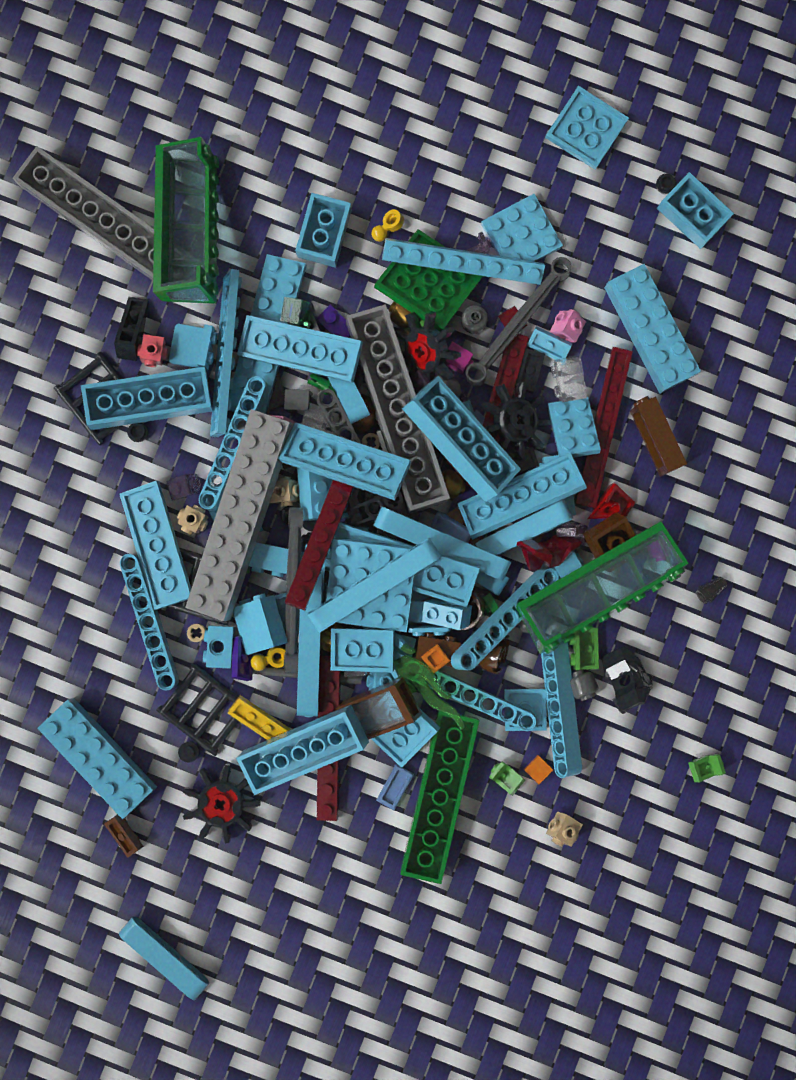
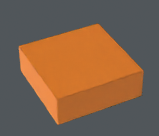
[421,644,450,673]
[524,755,553,784]

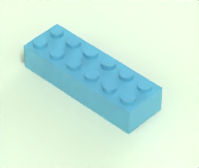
[604,264,701,394]
[81,367,213,430]
[402,376,521,502]
[37,698,157,819]
[236,705,369,795]

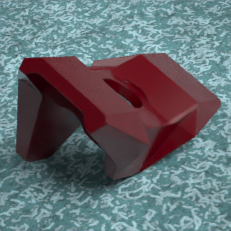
[517,533,582,571]

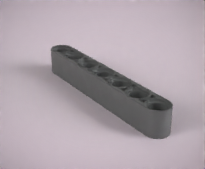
[316,389,392,513]

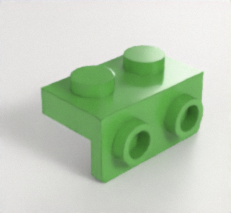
[569,628,599,670]

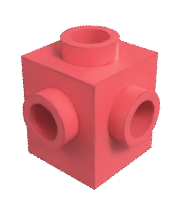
[137,334,168,368]

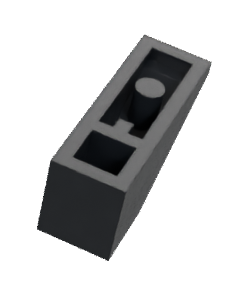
[114,297,149,361]

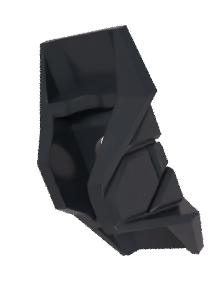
[601,646,653,714]

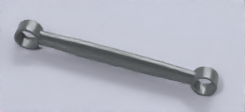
[466,257,572,386]
[284,507,303,673]

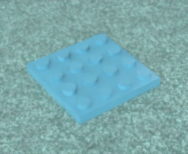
[326,537,414,632]

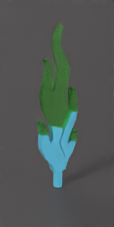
[362,626,464,730]

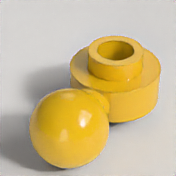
[371,209,404,242]
[251,646,286,671]

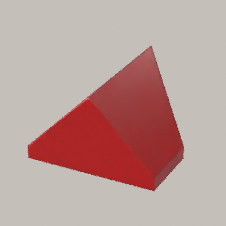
[587,483,635,519]

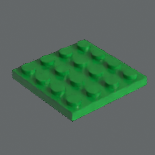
[374,229,483,332]

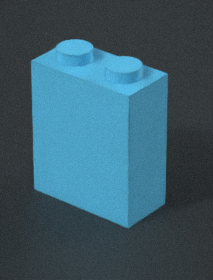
[233,593,288,655]

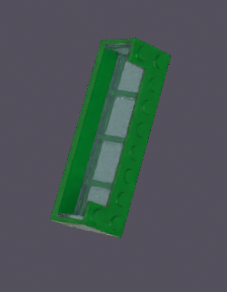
[153,137,219,304]
[516,521,689,654]

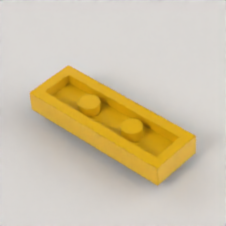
[228,695,291,740]

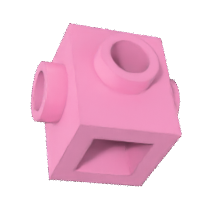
[550,309,586,342]

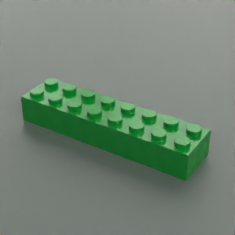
[400,709,480,884]

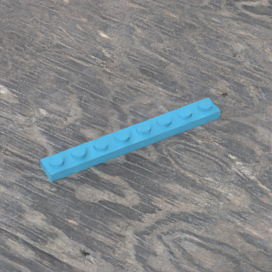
[382,238,545,285]

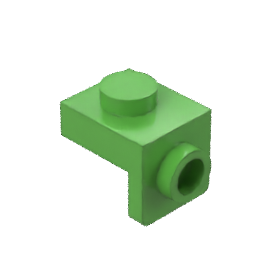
[688,754,726,782]
[489,761,525,796]

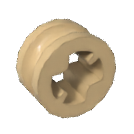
[362,433,380,449]
[187,624,206,642]

